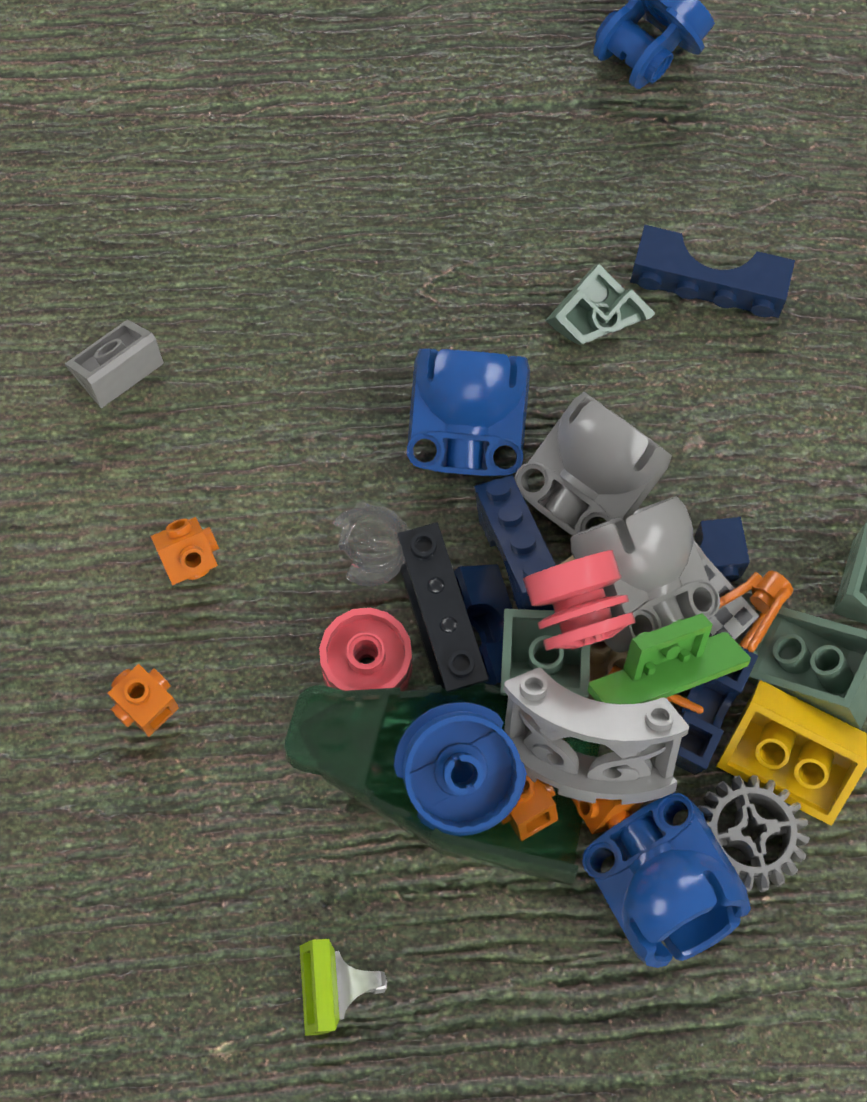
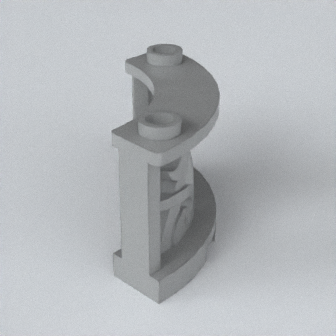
[503,668,689,805]

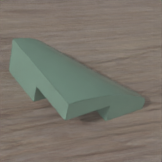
[545,264,655,345]

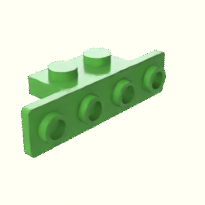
[587,613,751,704]

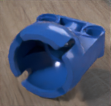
[407,349,530,476]
[582,793,751,968]

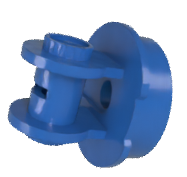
[593,0,715,89]
[393,702,527,836]

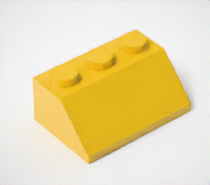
[716,680,867,826]

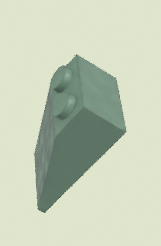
[747,607,867,730]

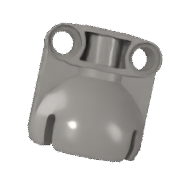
[515,392,672,536]
[571,496,720,653]

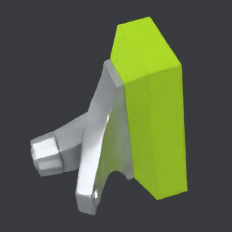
[299,939,387,1036]

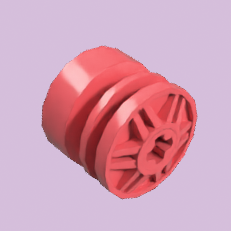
[523,550,636,651]

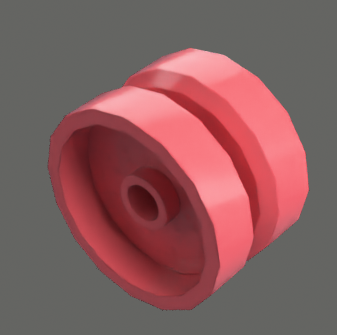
[319,607,412,712]

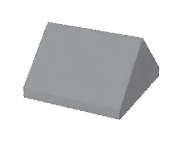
[65,319,164,408]

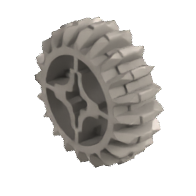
[698,775,810,893]

